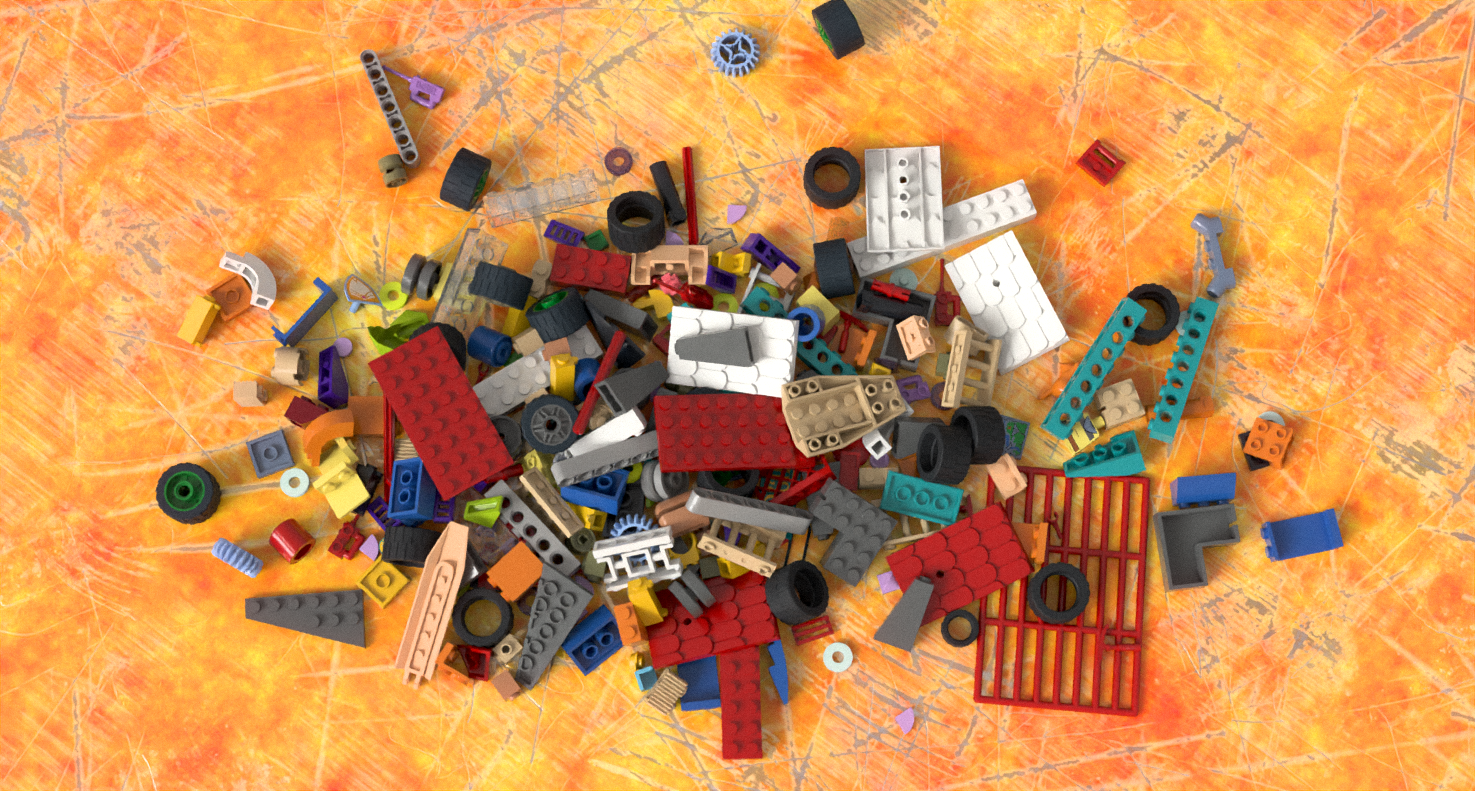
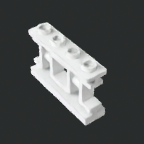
[592,526,683,592]

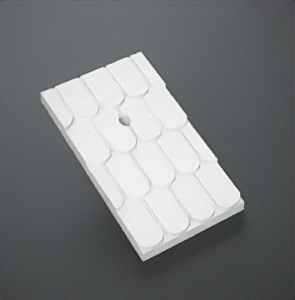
[865,146,945,253]
[944,230,1070,376]
[666,306,799,397]

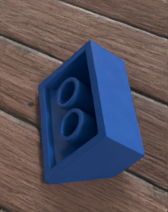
[387,457,436,521]
[561,469,629,515]
[1170,472,1236,509]
[561,604,623,676]

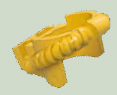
[667,531,700,570]

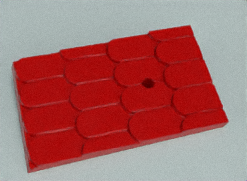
[885,500,1035,628]
[646,570,781,669]

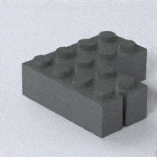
[852,276,936,373]
[808,477,898,587]
[1152,503,1241,593]

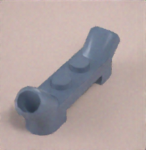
[1190,213,1236,298]

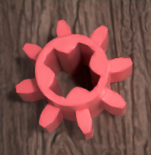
[660,272,683,296]

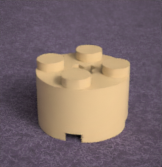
[271,346,310,386]

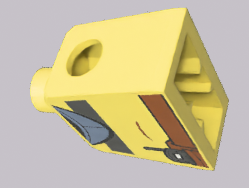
[1061,412,1105,457]

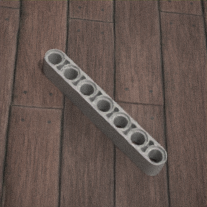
[360,49,421,169]
[551,430,659,487]
[685,487,813,535]

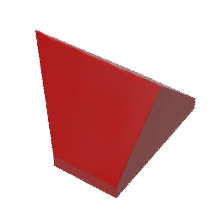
[456,644,494,682]

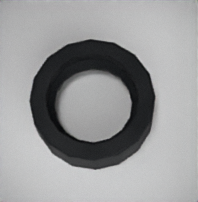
[941,609,979,648]

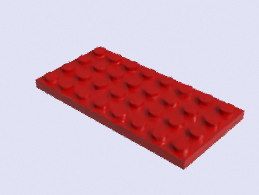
[368,326,514,502]
[653,393,815,473]

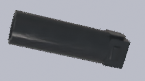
[649,161,687,227]
[856,290,923,320]

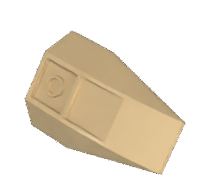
[781,375,907,458]

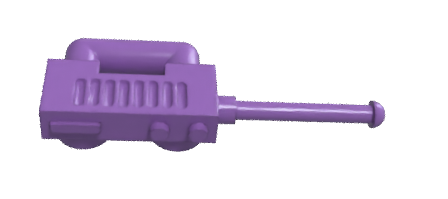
[382,65,446,109]
[896,375,931,404]

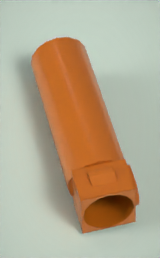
[1145,396,1215,424]

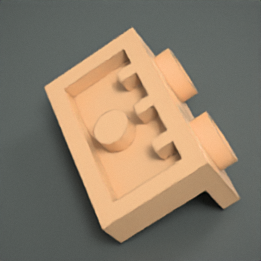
[896,315,936,361]
[986,453,1028,500]

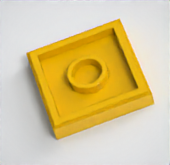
[355,554,411,609]

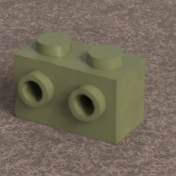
[581,550,609,584]

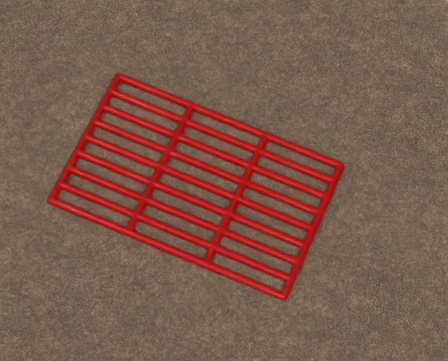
[973,465,1151,717]

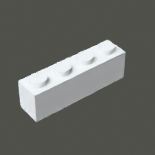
[568,405,647,457]

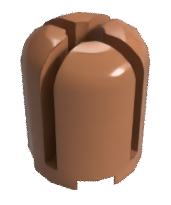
[655,489,710,539]

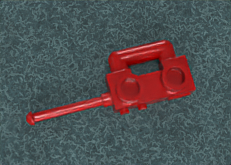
[934,258,961,326]
[653,278,714,310]
[328,497,373,560]

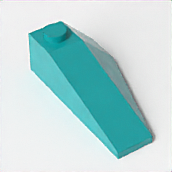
[1063,430,1146,478]

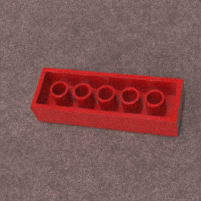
[720,645,762,760]

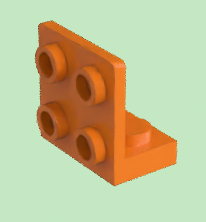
[830,324,877,372]
[1243,417,1295,471]
[1011,521,1048,565]
[435,642,475,686]

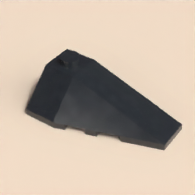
[583,300,646,370]

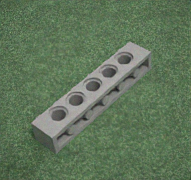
[484,479,582,577]

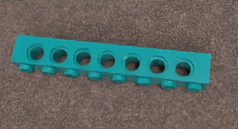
[740,286,858,376]
[1147,296,1219,444]
[1040,297,1147,440]

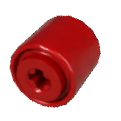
[269,518,316,565]

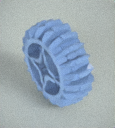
[710,28,760,78]
[609,513,660,566]
[211,538,264,578]

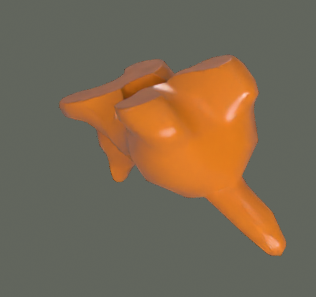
[1036,361,1080,401]

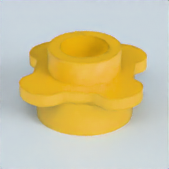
[629,651,645,671]

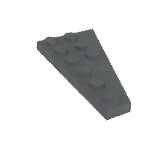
[515,561,595,691]
[245,589,366,648]

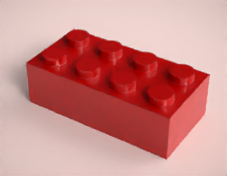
[550,244,632,298]

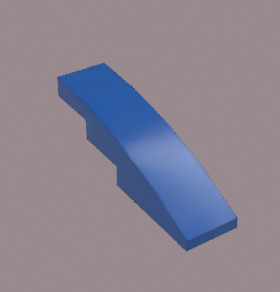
[767,640,788,705]

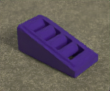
[543,219,585,247]
[705,265,737,294]
[433,487,456,524]
[366,496,405,531]

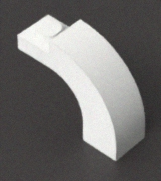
[219,251,277,310]
[862,396,914,460]

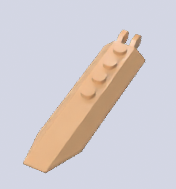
[394,521,469,689]

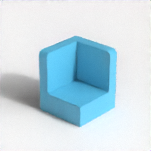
[634,665,658,692]

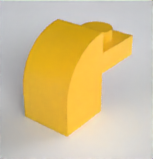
[710,251,751,278]
[633,289,674,323]

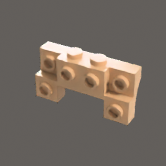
[631,245,709,285]

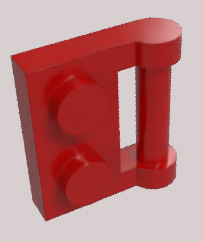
[1076,139,1126,187]

